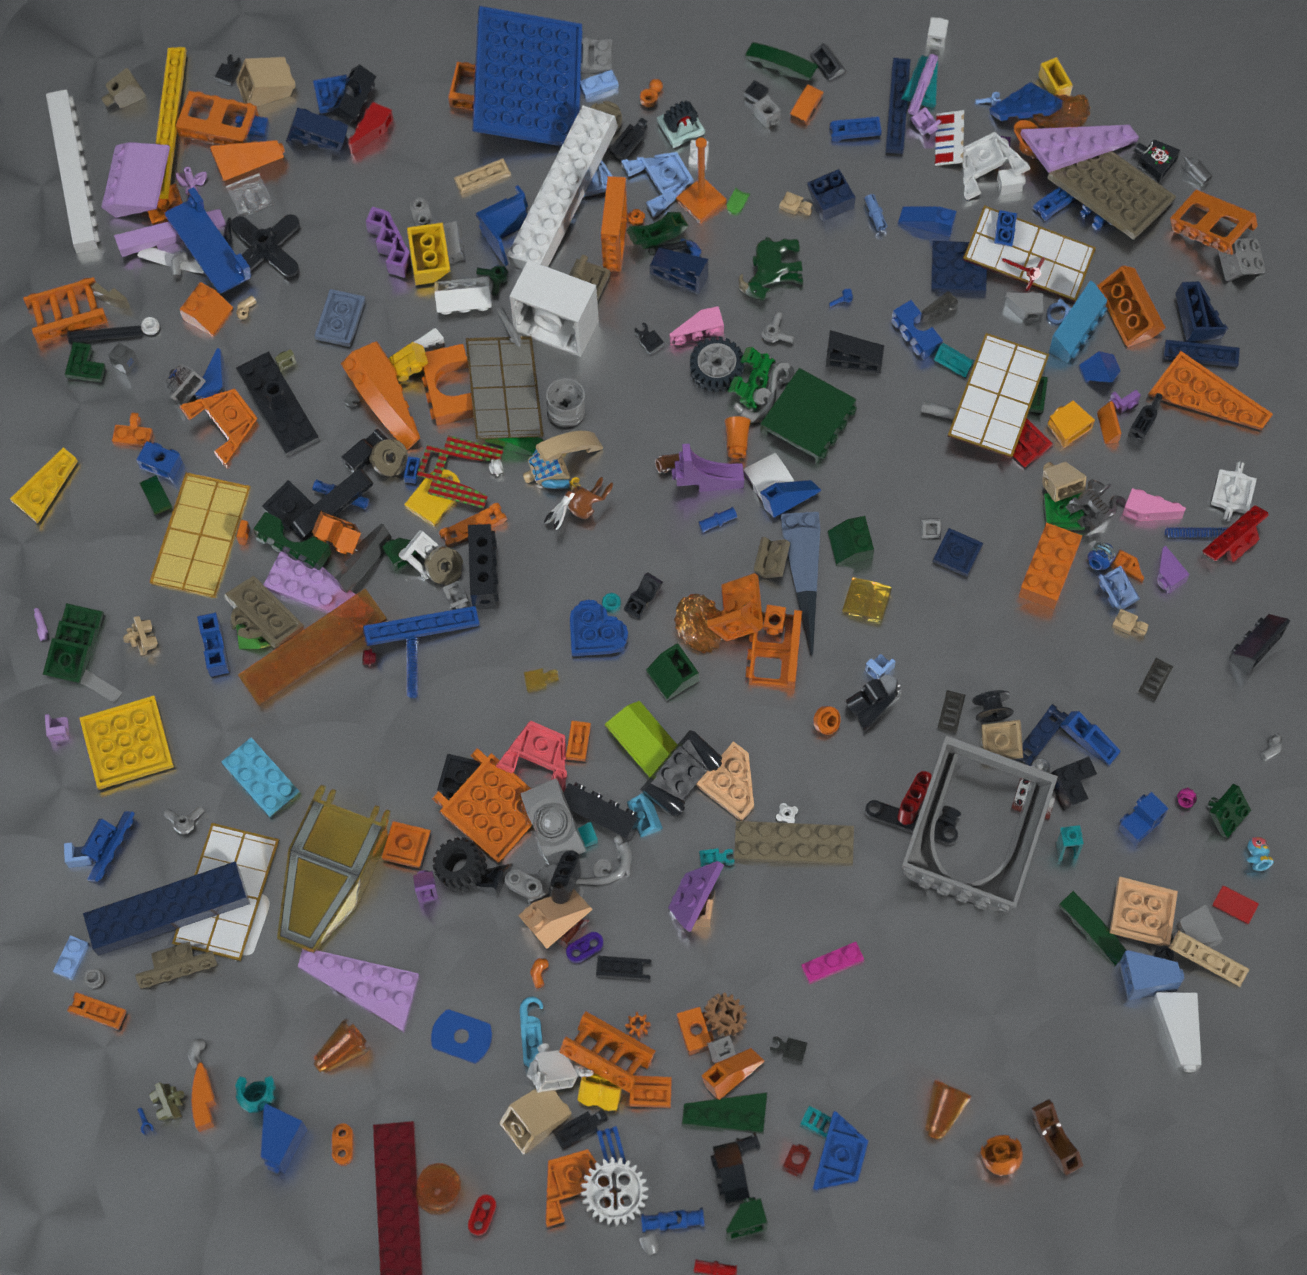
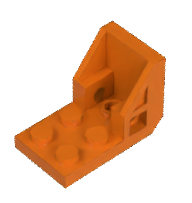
[707,573,763,642]

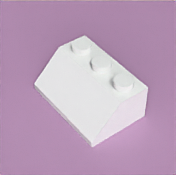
[434,276,492,314]

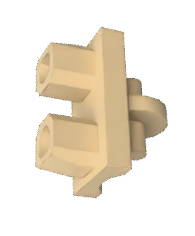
[123,616,157,656]

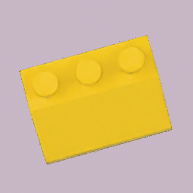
[407,223,450,285]

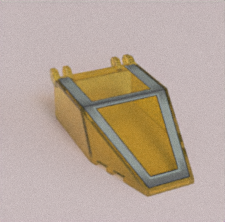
[277,785,391,953]

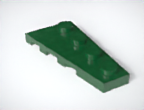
[682,1092,767,1134]

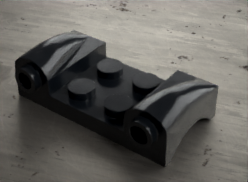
[640,730,722,816]

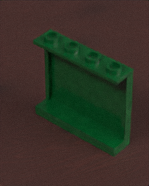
[760,368,857,464]

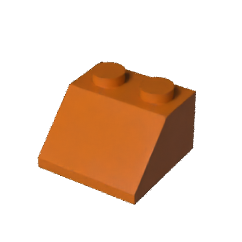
[179,282,234,336]

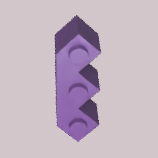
[365,207,411,278]

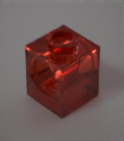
[782,1144,812,1179]

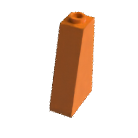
[209,140,285,181]

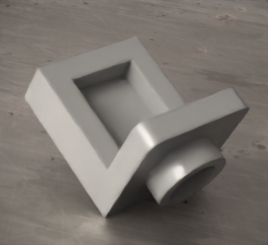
[443,580,469,609]

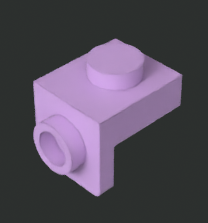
[910,107,941,136]

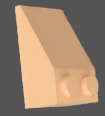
[518,889,593,949]

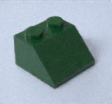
[827,516,874,566]
[726,1197,768,1241]

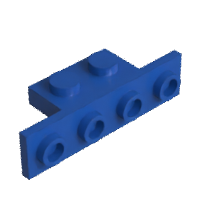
[80,811,135,882]

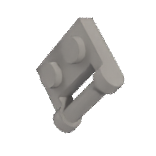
[581,38,612,74]

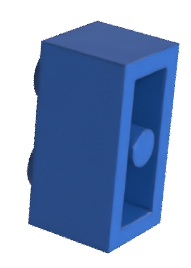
[404,456,421,484]

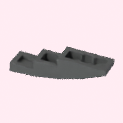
[334,523,392,593]

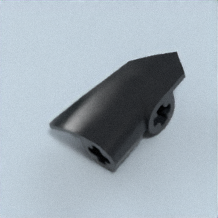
[846,675,898,731]

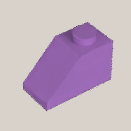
[1157,546,1190,594]
[413,870,439,903]

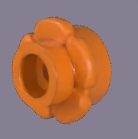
[627,209,645,226]

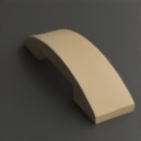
[535,431,603,462]

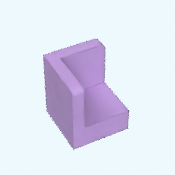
[45,714,70,742]

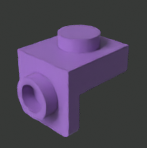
[1109,390,1141,415]

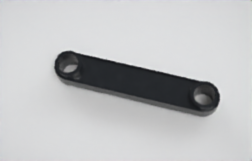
[865,800,958,845]

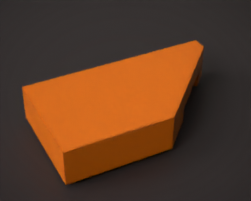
[1111,550,1144,583]

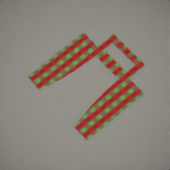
[416,435,504,508]

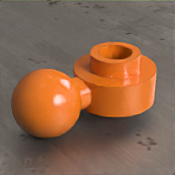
[640,79,663,107]

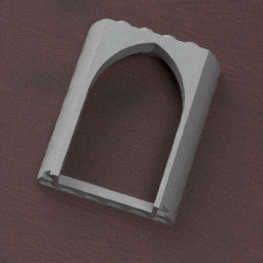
[902,735,1058,912]

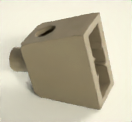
[101,68,146,108]

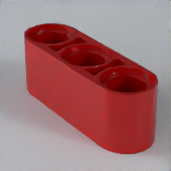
[897,771,932,825]

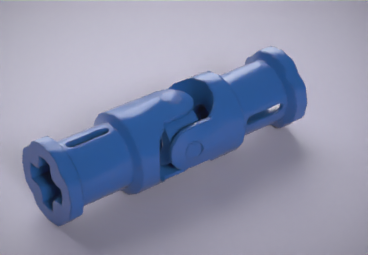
[641,1208,705,1233]

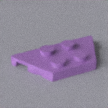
[668,861,724,932]

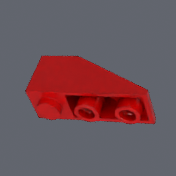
[348,102,393,154]

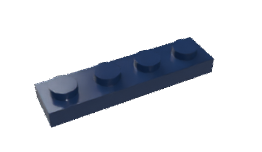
[1163,340,1240,367]

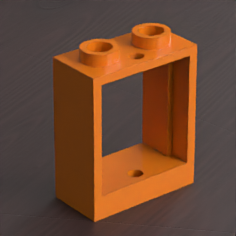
[448,62,475,111]

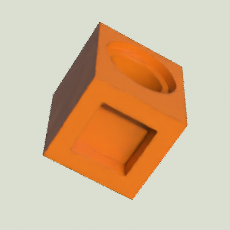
[763,604,786,635]

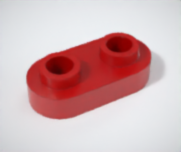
[468,1194,497,1236]

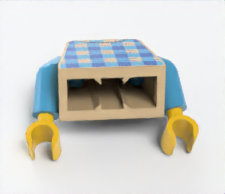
[523,449,581,490]

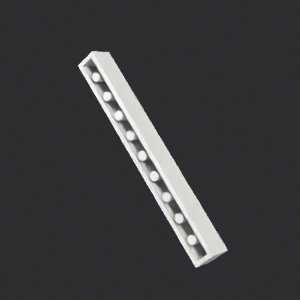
[46,89,100,253]

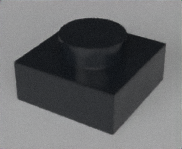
[744,80,769,103]

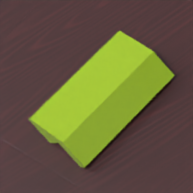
[605,700,677,778]

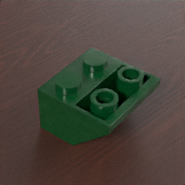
[646,643,699,701]

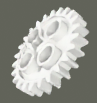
[581,1157,648,1226]

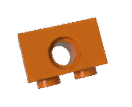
[677,1007,714,1056]

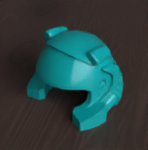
[235,1076,276,1113]

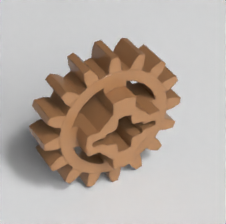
[704,992,747,1036]

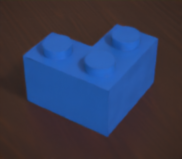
[1118,792,1169,846]

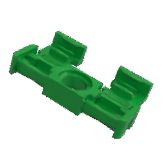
[728,347,776,409]

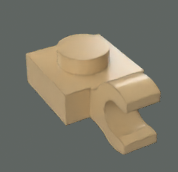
[779,192,812,216]
[1112,609,1149,636]

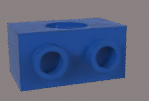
[136,441,183,481]

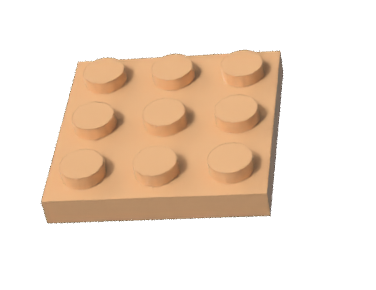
[1109,877,1178,947]

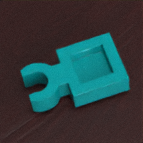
[699,848,735,867]

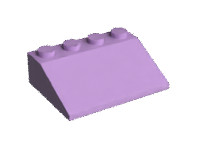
[102,142,170,218]

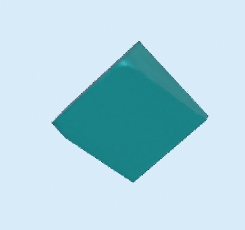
[578,822,598,847]

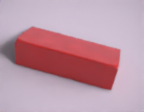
[1212,885,1259,924]

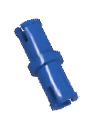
[698,507,738,532]

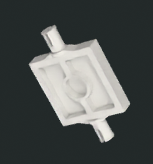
[1211,461,1257,521]

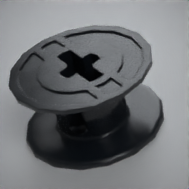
[972,690,1014,723]

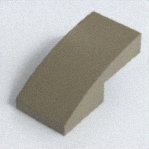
[91,282,130,309]

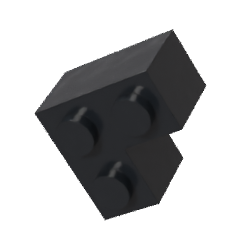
[1050,756,1097,811]
[710,1141,750,1203]

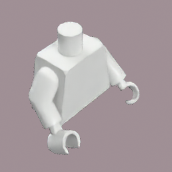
[527,1043,594,1093]

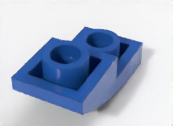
[994,210,1017,247]

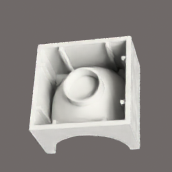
[510,260,599,357]

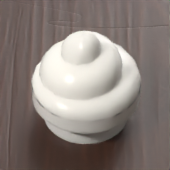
[1031,758,1050,773]

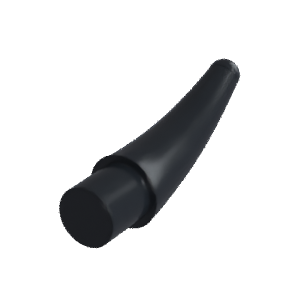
[223,217,232,245]

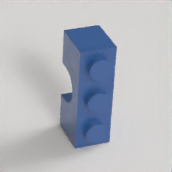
[891,300,943,360]
[197,612,229,677]

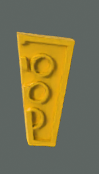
[10,447,78,524]

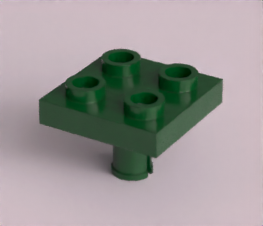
[1208,783,1251,838]

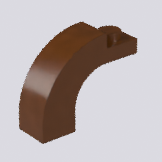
[1031,1099,1084,1175]

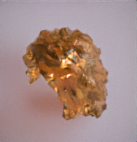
[1033,94,1091,128]
[674,593,722,653]

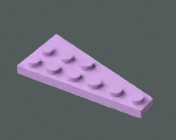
[1020,125,1139,173]
[263,538,375,627]
[298,947,419,1033]

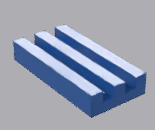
[597,1126,626,1165]

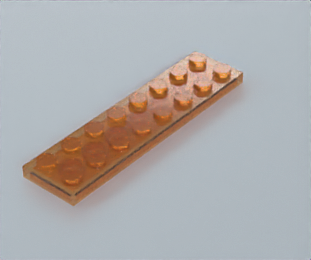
[238,588,387,707]

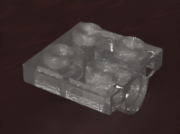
[226,173,273,217]

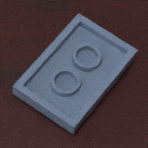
[314,289,366,347]

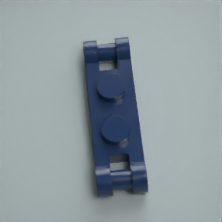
[1016,704,1068,766]

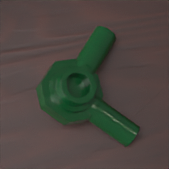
[476,265,509,296]

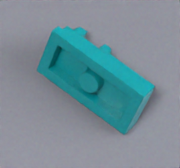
[934,343,974,378]

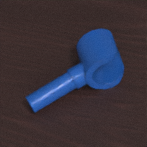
[829,288,853,307]
[137,1108,154,1135]

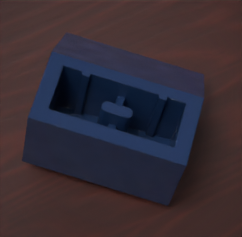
[807,169,856,222]

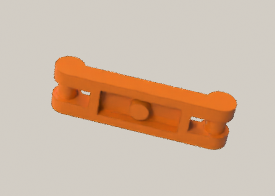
[439,503,508,548]

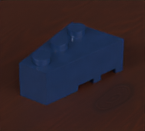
[286,107,349,151]
[650,248,708,294]
[1175,281,1228,341]

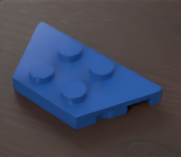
[813,1111,868,1189]

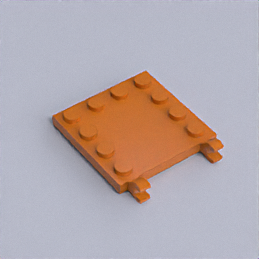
[432,748,532,864]

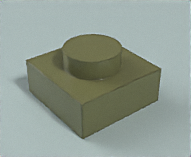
[275,349,297,371]

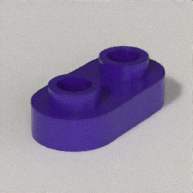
[566,932,604,963]

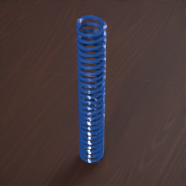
[1165,527,1229,538]
[406,638,418,698]

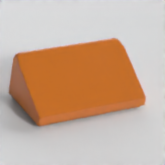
[1097,401,1122,444]

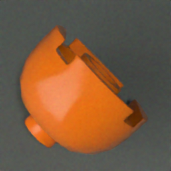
[981,1135,1023,1176]

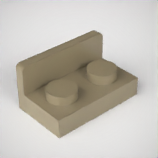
[754,537,790,579]

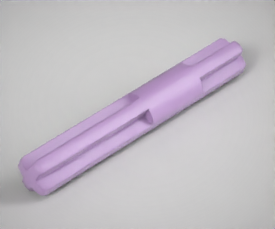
[908,54,938,116]

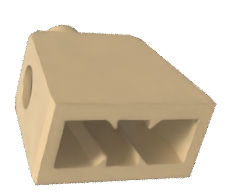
[1042,462,1087,502]

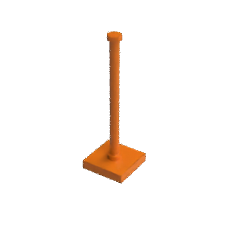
[676,137,727,224]

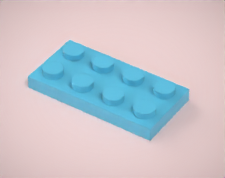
[221,738,301,819]

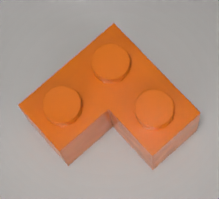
[312,511,361,554]

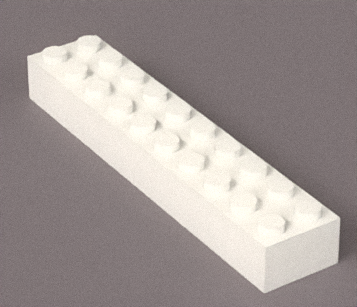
[507,105,618,270]

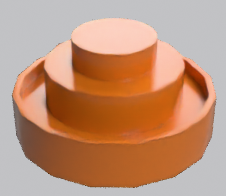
[813,706,841,735]

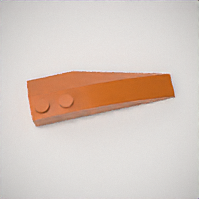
[340,341,420,450]

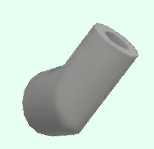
[1260,733,1282,760]
[188,1039,205,1070]

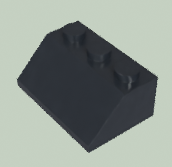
[1229,614,1290,675]

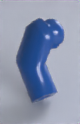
[680,238,701,257]

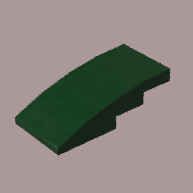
[42,603,104,683]

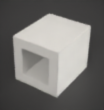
[927,17,948,48]
[997,169,1026,195]

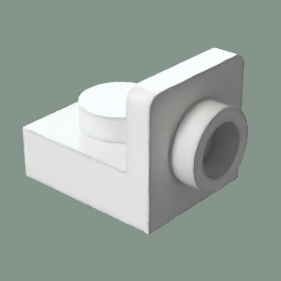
[689,140,709,169]

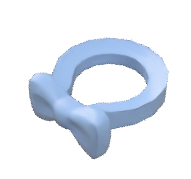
[1047,298,1071,324]

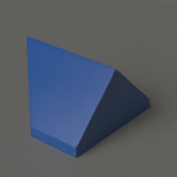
[1079,351,1121,383]

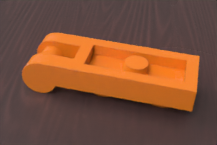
[67,992,127,1030]

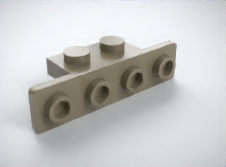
[135,941,217,989]

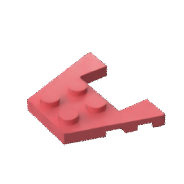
[496,720,567,793]

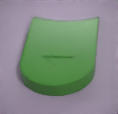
[727,188,750,214]

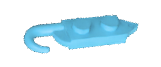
[519,996,543,1068]

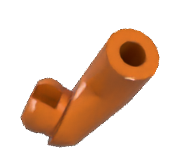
[530,958,549,988]

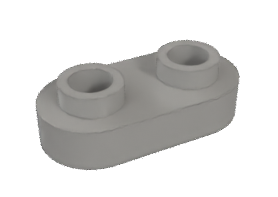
[410,198,433,226]
[505,869,543,900]

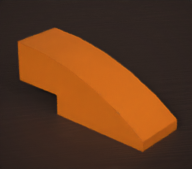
[192,1063,217,1132]

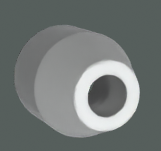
[640,1233,659,1256]

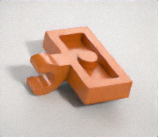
[112,413,153,447]

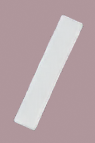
[137,247,205,274]

